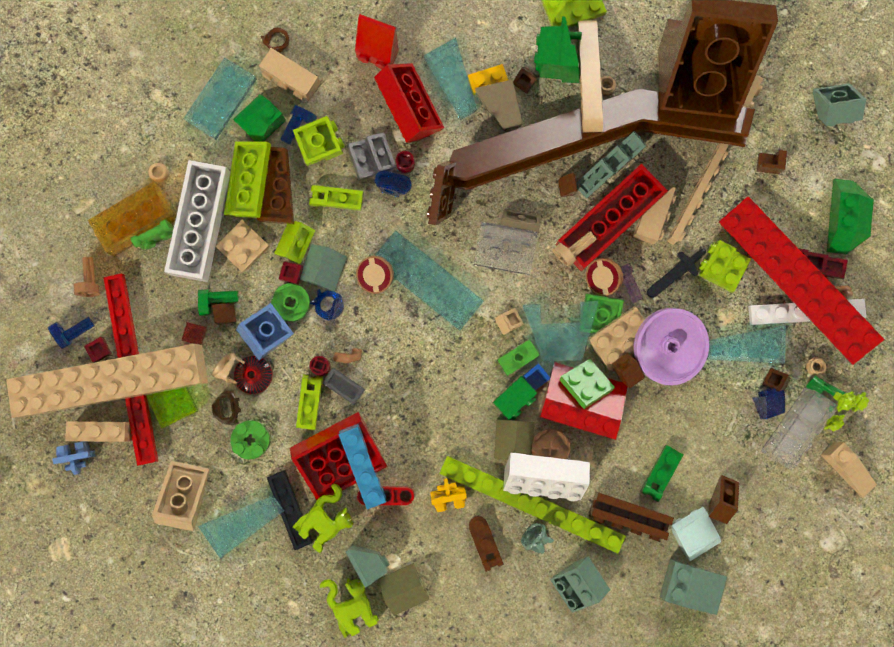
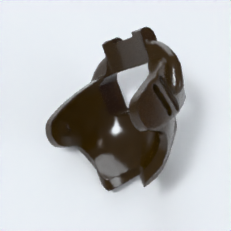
[211,390,242,425]

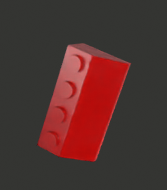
[374,63,444,143]

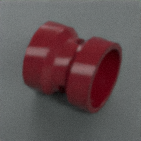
[395,151,415,174]
[309,356,331,376]

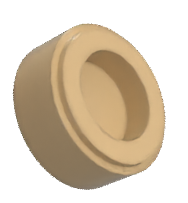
[148,163,169,183]

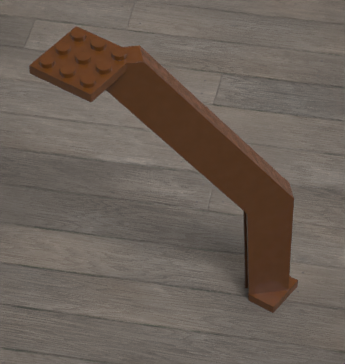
[427,89,755,225]

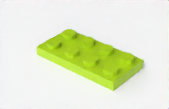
[224,142,271,218]

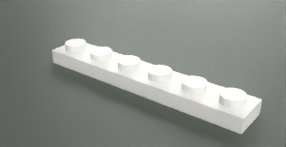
[748,299,866,325]

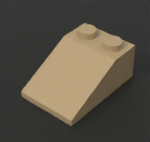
[152,461,209,531]

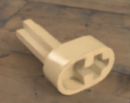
[552,232,596,267]

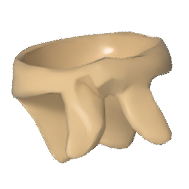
[212,353,245,384]

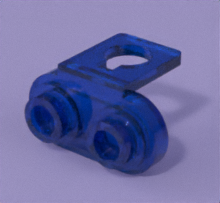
[375,171,412,197]

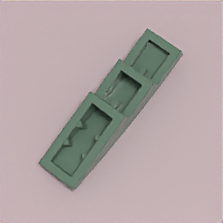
[576,131,648,199]

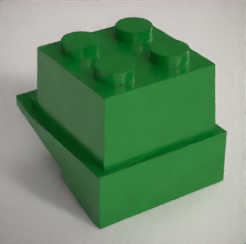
[534,16,582,83]

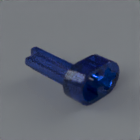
[280,105,318,145]
[48,317,95,349]

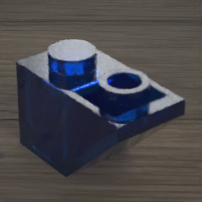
[753,388,785,419]

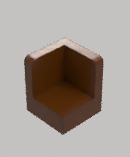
[756,150,787,174]

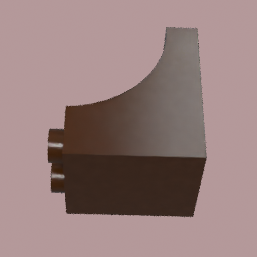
[658,0,778,119]

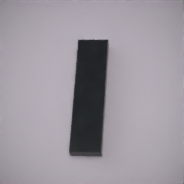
[266,470,314,550]

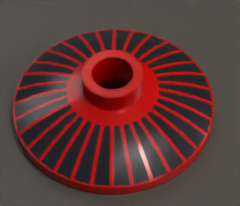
[234,356,272,394]

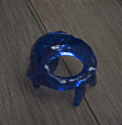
[310,289,344,321]

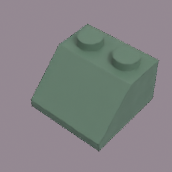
[813,83,867,126]

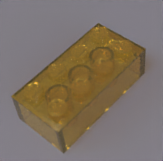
[87,181,177,257]

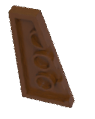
[257,147,294,225]

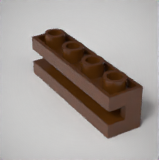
[589,491,674,542]

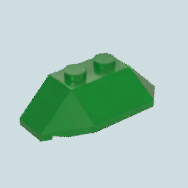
[826,178,874,255]

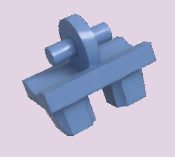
[52,441,95,475]

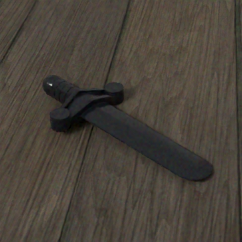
[647,248,706,298]

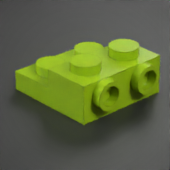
[293,116,345,166]
[699,240,751,293]

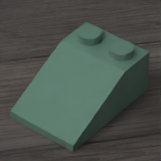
[659,559,727,615]

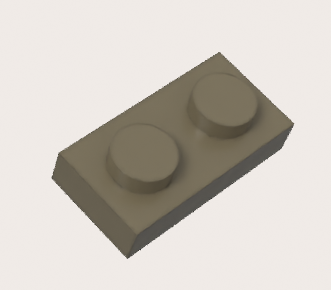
[501,209,541,232]

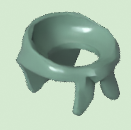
[521,523,554,554]

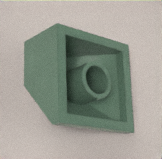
[346,545,390,588]

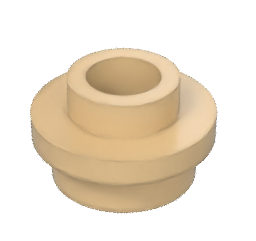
[601,76,616,95]
[806,357,826,376]

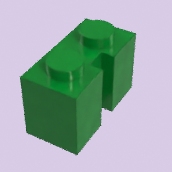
[492,376,537,420]

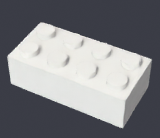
[503,453,590,501]

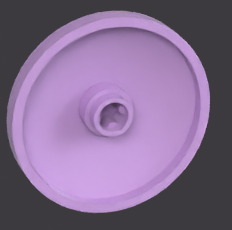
[634,308,709,385]

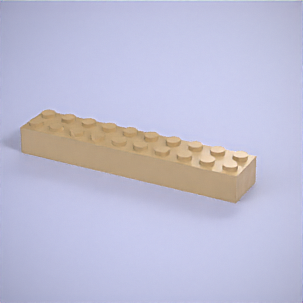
[6,344,208,418]

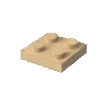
[215,220,270,273]

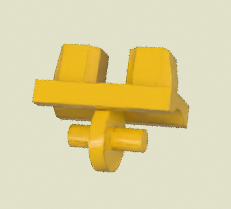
[430,478,467,512]

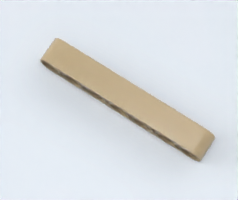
[578,20,603,132]

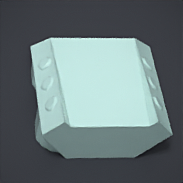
[671,507,721,561]

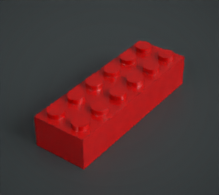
[555,163,668,272]

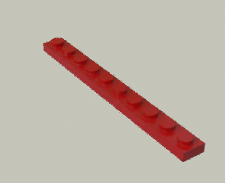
[103,273,159,466]

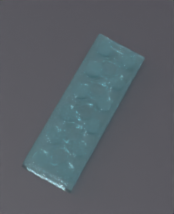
[375,230,484,331]

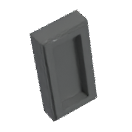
[322,368,365,405]

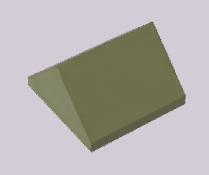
[494,420,535,460]
[378,563,430,616]

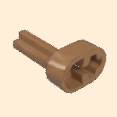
[73,257,100,297]

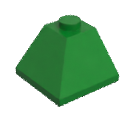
[233,94,286,142]

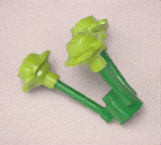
[806,376,869,432]

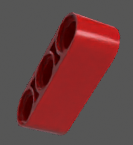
[357,486,415,505]

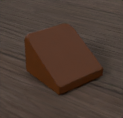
[513,66,539,94]
[558,173,577,197]
[212,303,237,325]
[762,368,791,395]

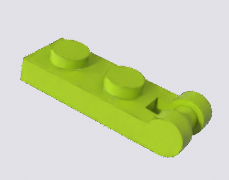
[309,185,364,211]
[296,374,323,430]

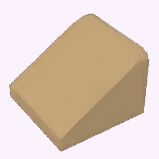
[495,308,524,335]

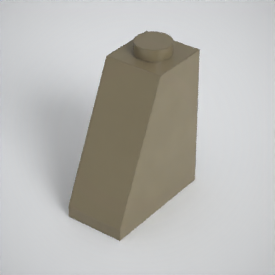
[475,80,522,132]

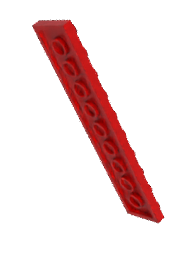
[718,196,885,365]

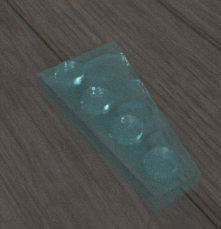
[424,38,477,120]
[707,325,786,364]
[198,495,284,558]

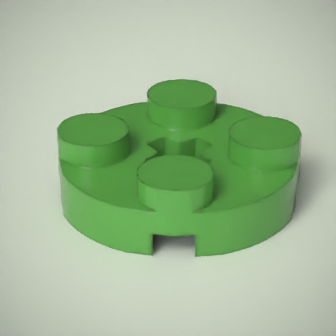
[271,283,311,322]
[230,421,271,460]

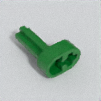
[198,289,239,316]

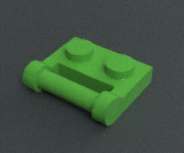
[130,219,174,250]

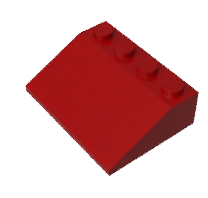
[538,362,627,440]
[290,412,388,500]

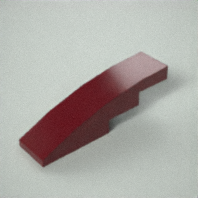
[798,248,848,280]

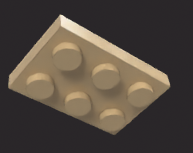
[587,306,644,371]

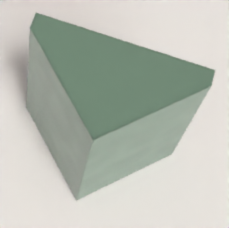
[300,244,347,292]

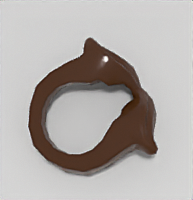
[261,28,290,53]

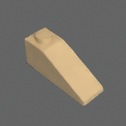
[821,442,877,498]

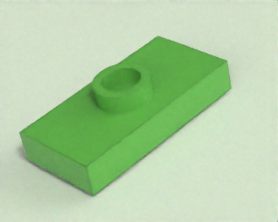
[497,339,540,376]

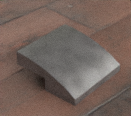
[346,133,396,181]

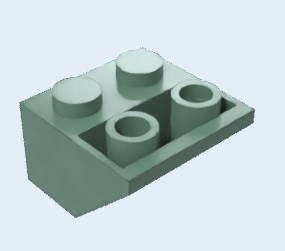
[550,556,610,613]

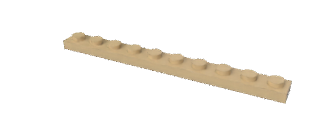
[667,75,764,245]

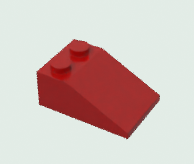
[355,14,399,69]

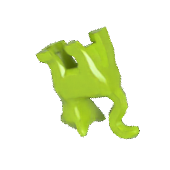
[293,484,354,553]
[320,578,379,638]

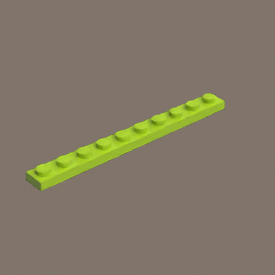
[439,456,626,554]

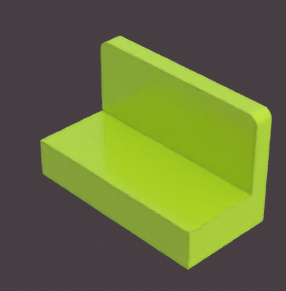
[274,221,315,264]

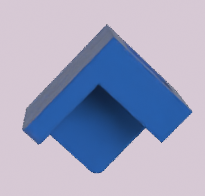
[522,364,551,390]

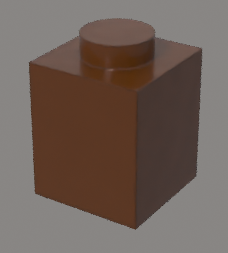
[612,353,645,389]

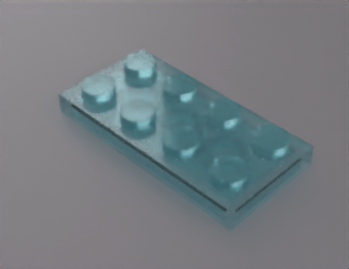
[183,57,257,140]

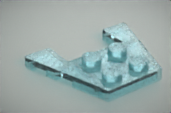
[523,301,598,362]

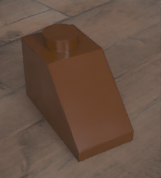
[709,475,739,524]

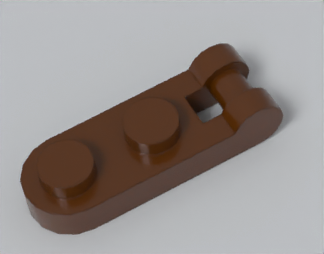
[469,515,504,572]

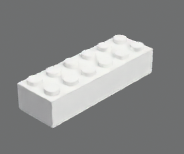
[164,160,230,282]

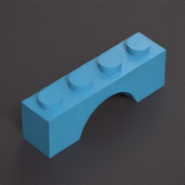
[339,424,386,509]

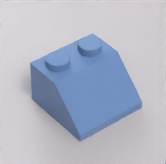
[236,303,294,360]

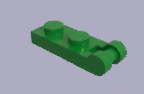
[640,445,684,502]

